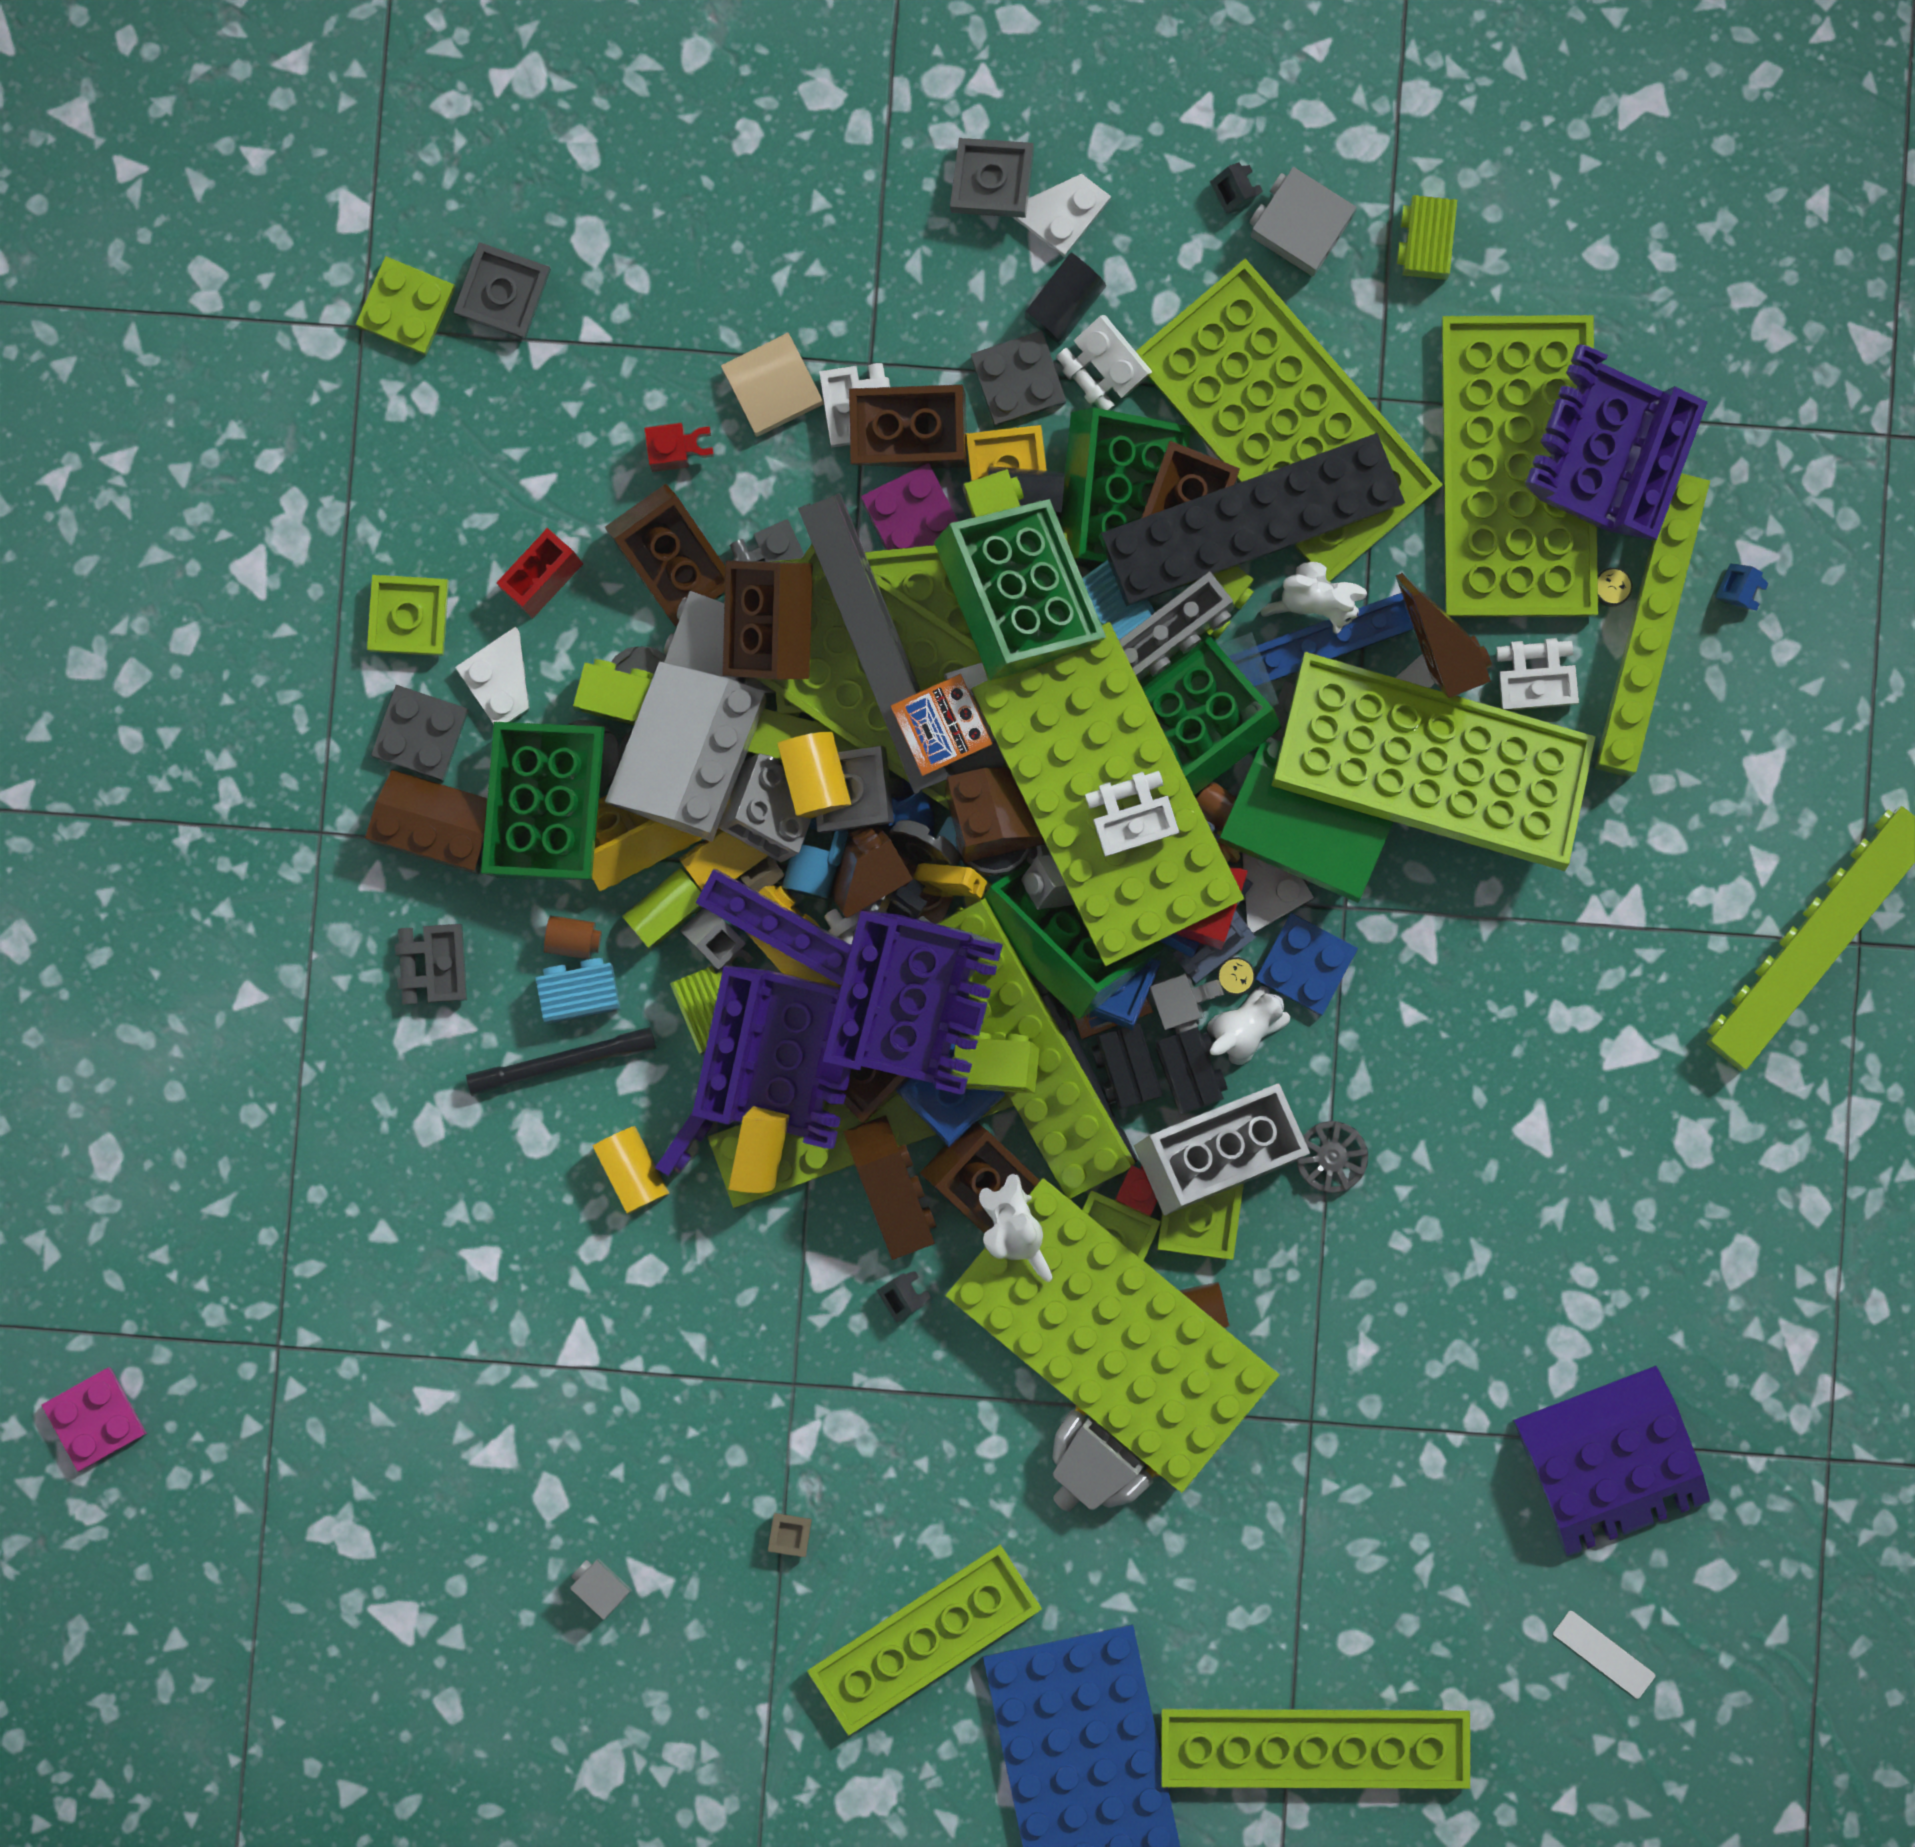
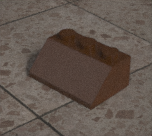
[1141,441,1240,518]
[722,560,813,679]
[365,770,487,875]
[831,825,913,918]

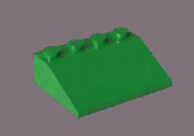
[1060,407,1191,568]
[934,499,1106,681]
[1139,632,1282,795]
[481,722,605,880]
[1218,737,1393,903]
[982,862,1165,1020]

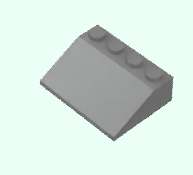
[605,661,767,842]

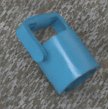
[782,817,849,900]

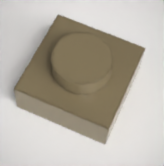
[739,856,785,892]
[768,1513,812,1557]

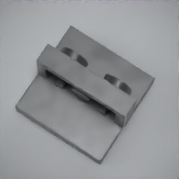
[816,746,904,833]

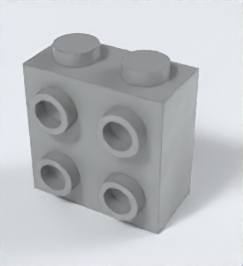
[1249,167,1357,277]
[664,591,748,684]
[718,753,812,863]

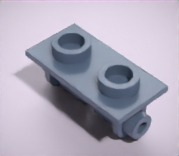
[1173,910,1256,983]

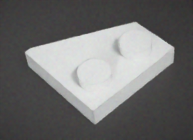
[1012,174,1111,258]
[455,627,530,724]
[1242,853,1314,933]

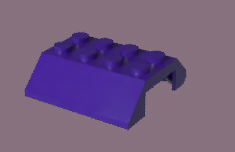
[1525,344,1708,540]
[822,911,1003,1094]
[692,966,852,1149]
[1513,1366,1710,1557]

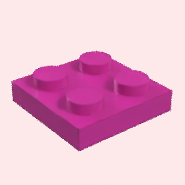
[41,1367,147,1472]

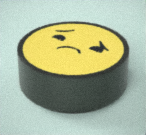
[1598,568,1633,607]
[1217,957,1255,996]

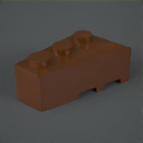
[843,1115,937,1260]

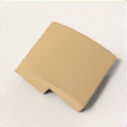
[721,333,824,437]

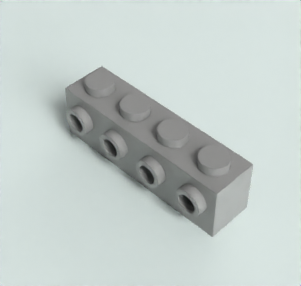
[1119,571,1233,681]

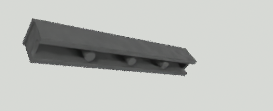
[798,493,955,794]

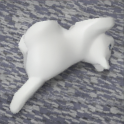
[1261,562,1367,634]
[1207,986,1290,1065]
[979,1174,1052,1282]

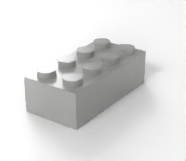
[1134,1083,1310,1216]

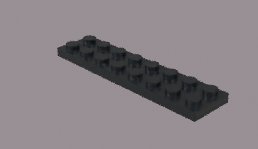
[1098,433,1405,607]

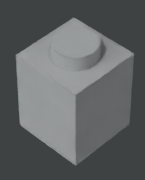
[570,1559,632,1620]

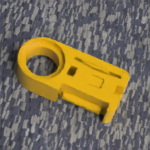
[913,863,987,900]

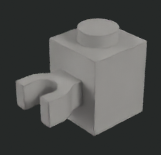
[1021,844,1074,910]
[680,908,754,970]
[1150,974,1224,1034]

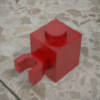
[645,423,714,472]
[1115,1165,1157,1217]

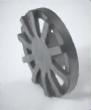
[1296,1121,1368,1193]

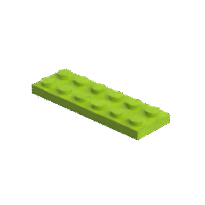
[807,1544,1042,1736]

